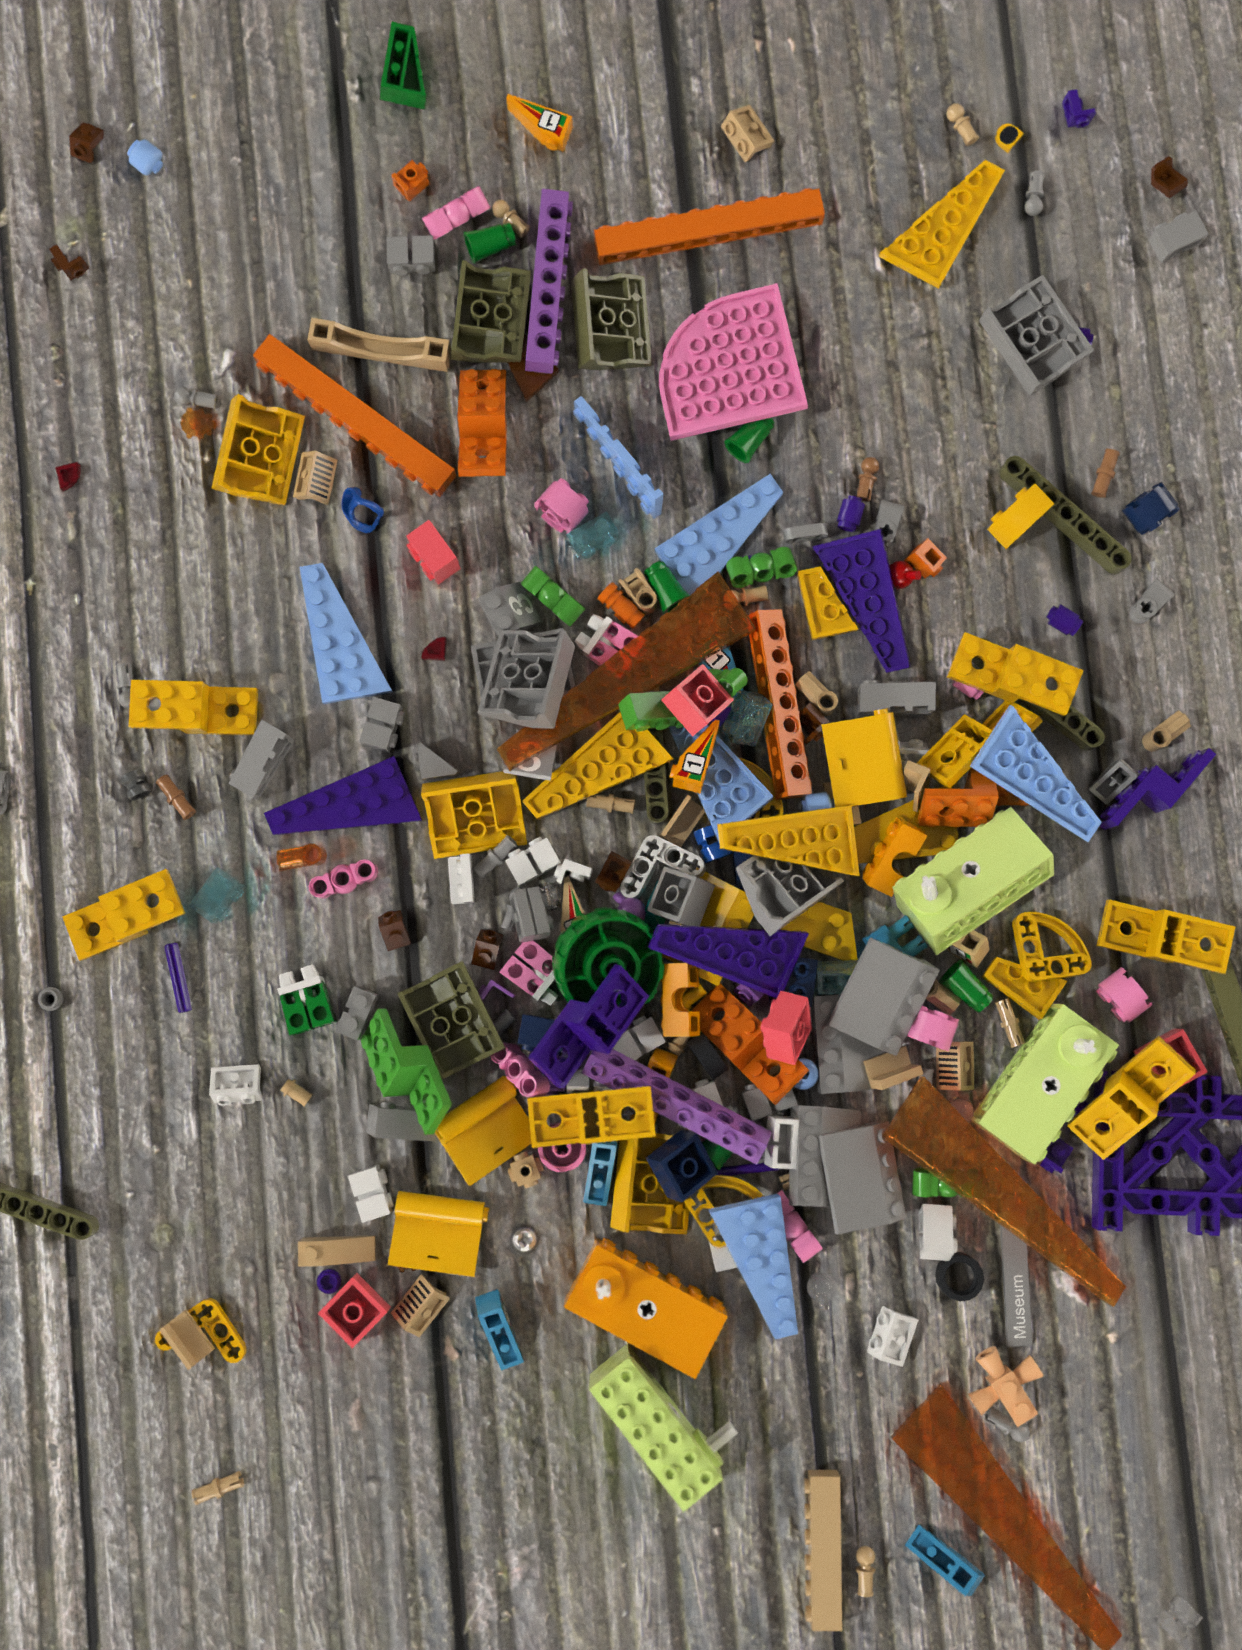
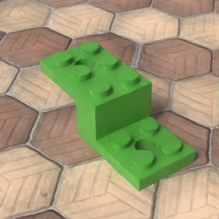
[361,1009,452,1135]

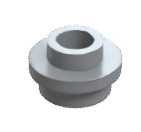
[38,987,63,1011]

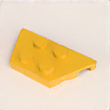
[780,902,858,965]

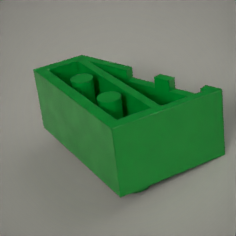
[380,22,426,110]

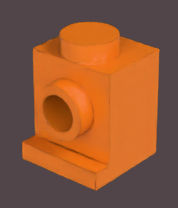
[391,160,429,202]
[904,538,947,578]

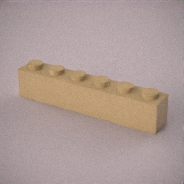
[804,1470,842,1631]

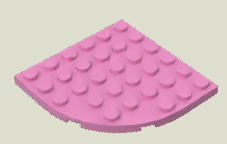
[659,283,808,441]

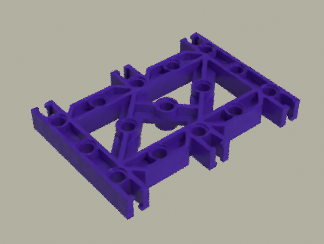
[1091,1070,1242,1236]

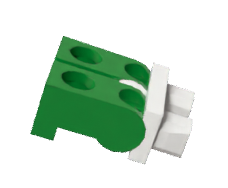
[277,965,338,1036]

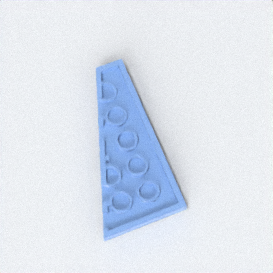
[573,396,663,519]
[654,474,783,607]
[300,563,393,704]
[970,705,1102,842]
[668,725,773,842]
[708,1193,798,1340]

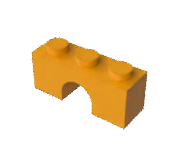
[862,817,928,897]
[660,963,700,1037]

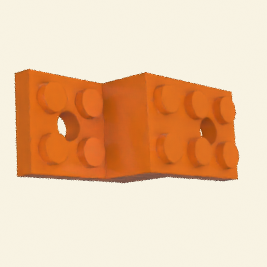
[457,369,507,477]
[918,768,1029,827]
[692,983,809,1105]

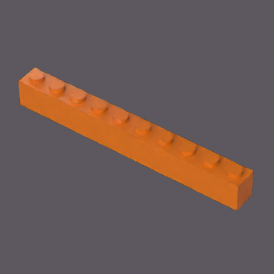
[594,188,825,266]
[253,334,457,497]

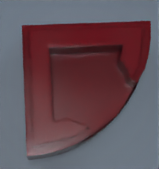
[55,462,81,491]
[421,637,447,661]

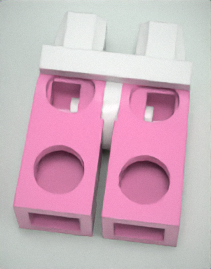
[575,614,647,682]
[500,940,559,1005]

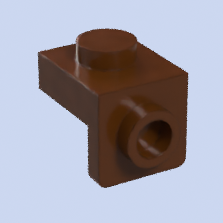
[69,122,104,163]
[1151,156,1188,199]
[49,244,90,280]
[800,702,830,745]
[595,851,632,893]
[378,910,411,951]
[471,929,503,970]

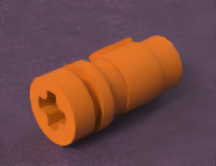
[597,582,645,629]

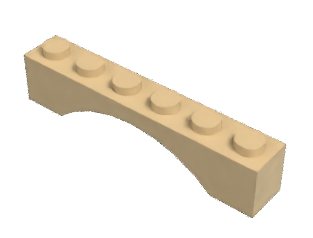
[307,318,451,372]

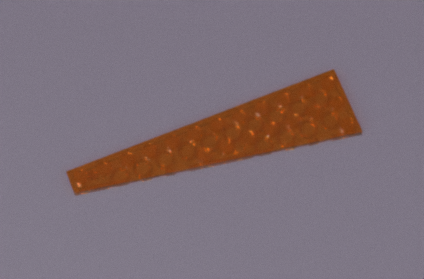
[497,571,756,771]
[882,1076,1126,1307]
[890,1383,1123,1650]

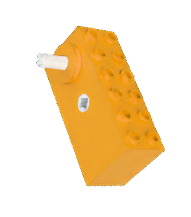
[564,1237,728,1379]

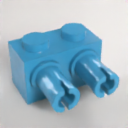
[862,915,928,957]

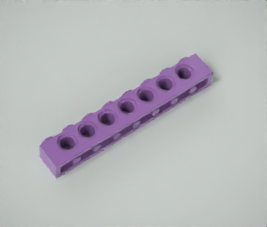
[525,189,573,374]
[582,1049,772,1165]

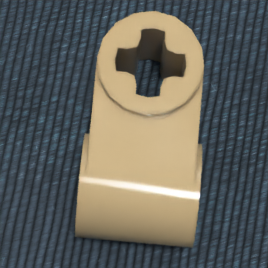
[617,568,657,614]

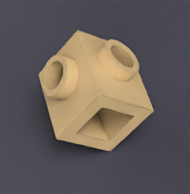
[508,1151,544,1189]

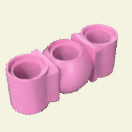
[422,186,490,240]
[308,859,378,899]
[490,1043,550,1097]
[776,1190,823,1263]

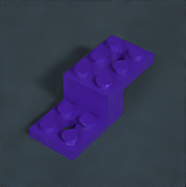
[1099,748,1216,830]
[528,965,649,1089]

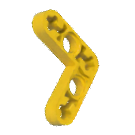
[155,1298,247,1363]

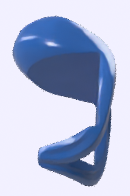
[341,487,384,533]

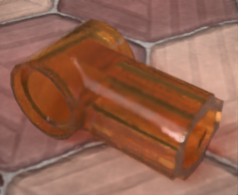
[276,844,327,871]

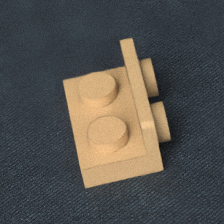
[721,105,775,162]

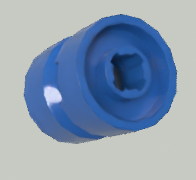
[693,825,733,864]

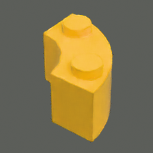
[987,484,1054,549]

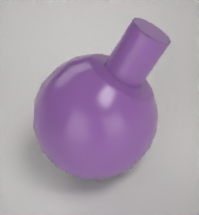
[613,891,646,921]

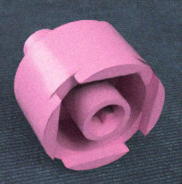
[534,478,589,535]
[1096,967,1153,1023]
[907,1006,959,1052]
[538,1121,587,1172]

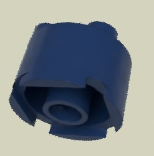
[1122,481,1180,535]

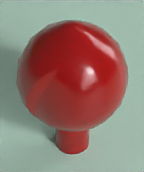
[889,561,921,589]

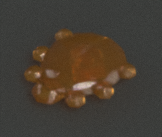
[180,407,217,439]

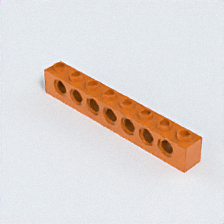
[746,609,812,800]

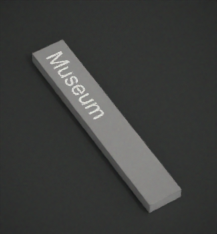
[998,1197,1032,1347]

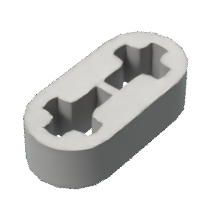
[783,523,828,544]

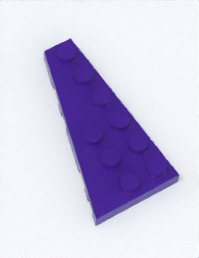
[812,529,911,673]
[264,756,423,835]
[648,924,809,998]

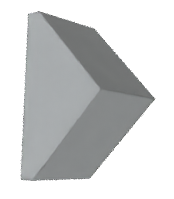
[418,742,460,782]
[1089,759,1139,805]

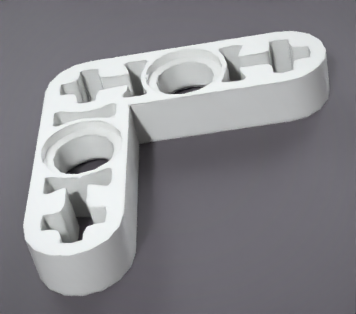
[620,835,706,899]

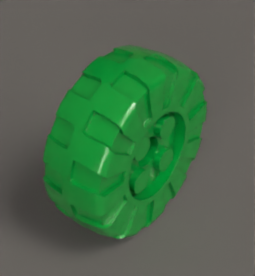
[552,907,665,1006]

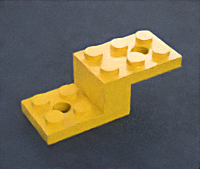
[947,632,1084,716]
[128,680,258,735]
[917,700,1043,789]
[62,869,185,961]
[1096,899,1235,974]
[1067,1036,1196,1160]
[527,1086,656,1148]

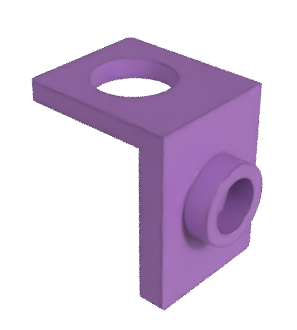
[478,980,516,1002]

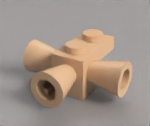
[968,1346,1044,1427]

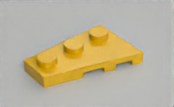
[797,566,858,640]
[981,957,1067,1020]

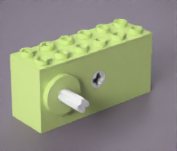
[893,807,1054,955]
[969,1004,1119,1164]
[589,1343,738,1512]

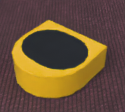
[995,124,1024,153]

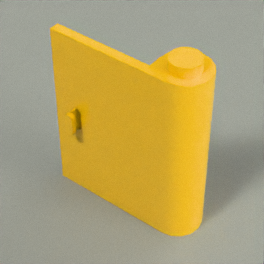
[821,708,907,807]
[435,1076,531,1187]
[388,1191,489,1277]

